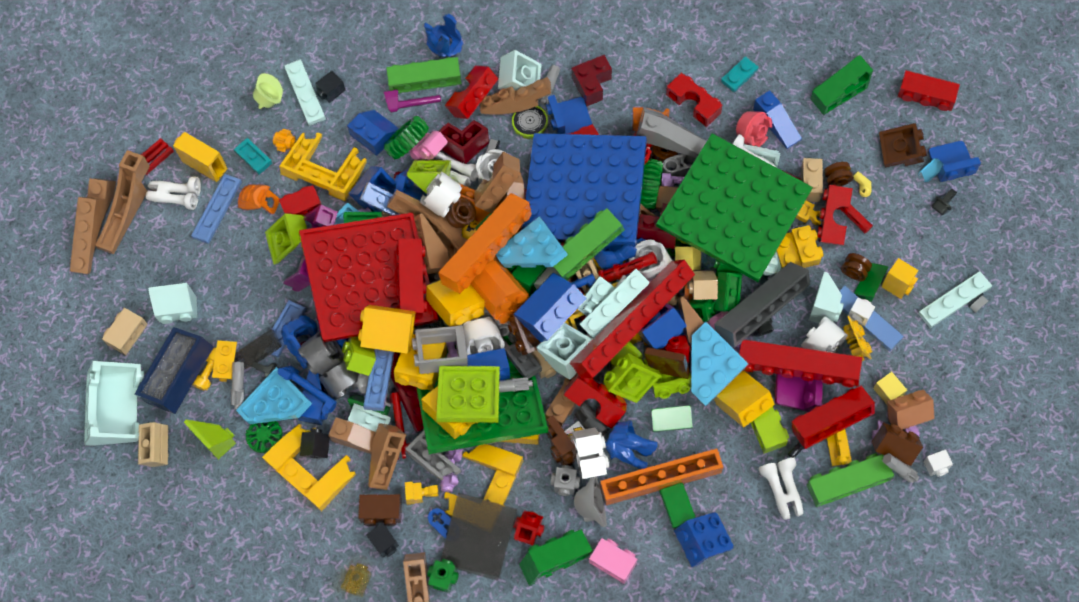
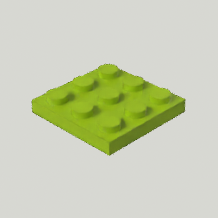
[436,366,500,423]

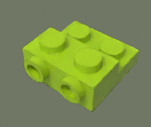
[603,353,661,403]
[643,359,691,399]

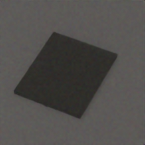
[440,493,517,581]

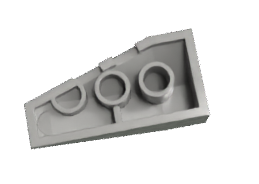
[636,107,707,158]

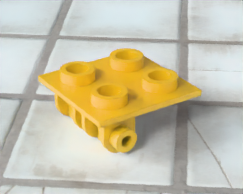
[843,316,872,361]

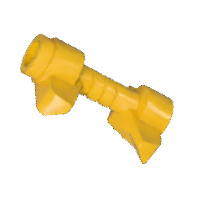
[192,348,216,391]

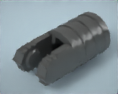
[575,403,609,436]

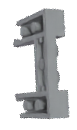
[405,430,461,480]

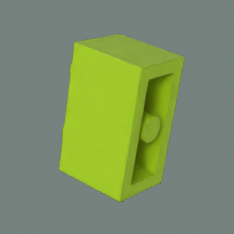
[342,337,376,376]
[750,407,789,454]

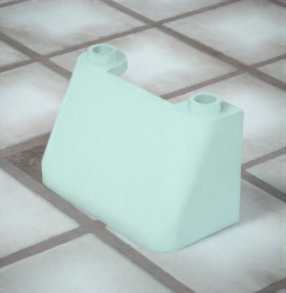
[84,361,144,446]

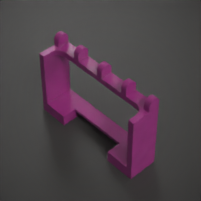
[283,205,338,292]

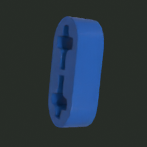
[428,508,461,542]

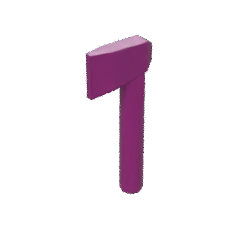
[384,90,441,113]

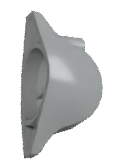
[574,476,607,527]

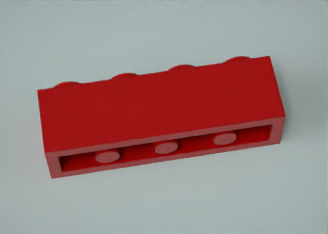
[396,238,427,319]
[791,385,875,449]

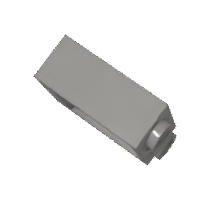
[412,325,468,374]

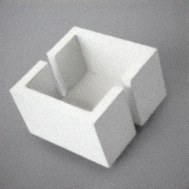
[572,427,609,479]

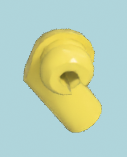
[853,171,872,197]

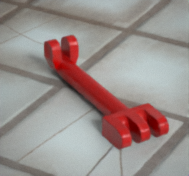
[389,392,411,460]

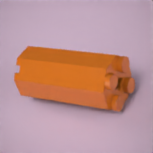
[471,255,529,324]

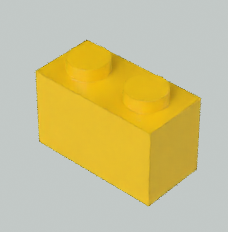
[882,258,919,299]

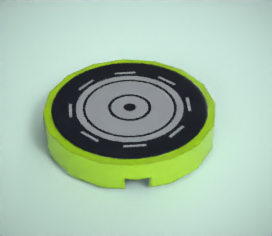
[512,106,548,139]

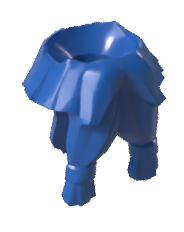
[424,14,463,58]
[594,237,645,270]
[281,315,318,369]
[605,420,658,470]

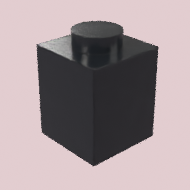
[315,70,346,103]
[299,429,330,459]
[366,523,399,558]

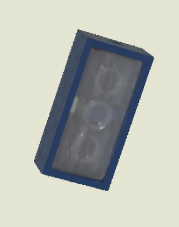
[135,327,213,414]

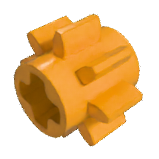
[273,129,295,152]

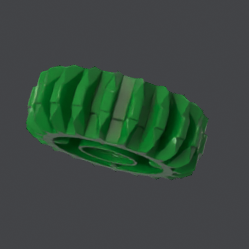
[384,116,429,159]
[640,159,663,210]

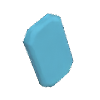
[919,159,944,182]

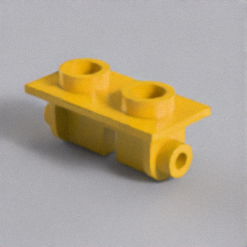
[212,340,237,382]
[827,429,852,466]

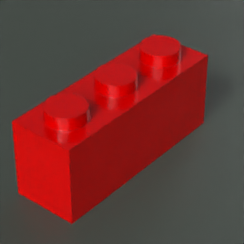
[898,70,960,111]

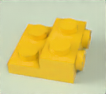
[777,225,823,268]

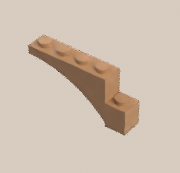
[95,150,150,254]
[70,178,116,274]
[387,190,467,259]

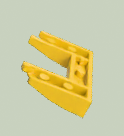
[279,133,367,201]
[262,424,356,512]
[444,444,523,533]

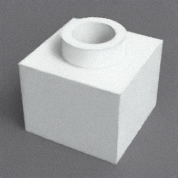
[848,298,875,326]
[923,450,953,477]

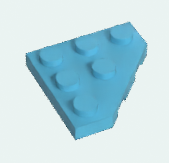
[496,216,568,268]
[691,322,749,406]
[236,367,312,424]

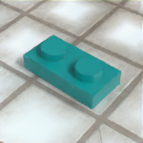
[721,56,759,93]
[234,138,273,175]

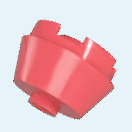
[736,111,772,147]

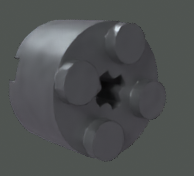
[298,331,344,376]
[319,361,359,399]

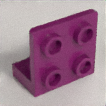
[775,374,823,412]

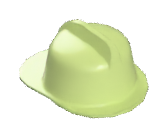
[253,73,283,109]

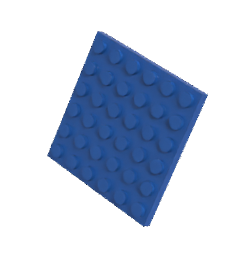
[522,133,647,245]

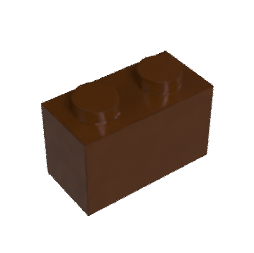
[872,422,923,466]
[358,494,402,526]

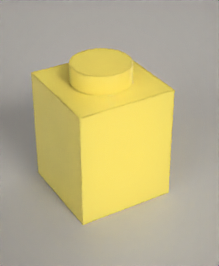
[675,246,701,271]
[873,372,907,404]

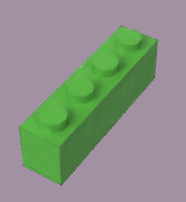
[386,57,462,93]
[553,208,625,280]
[807,453,894,508]

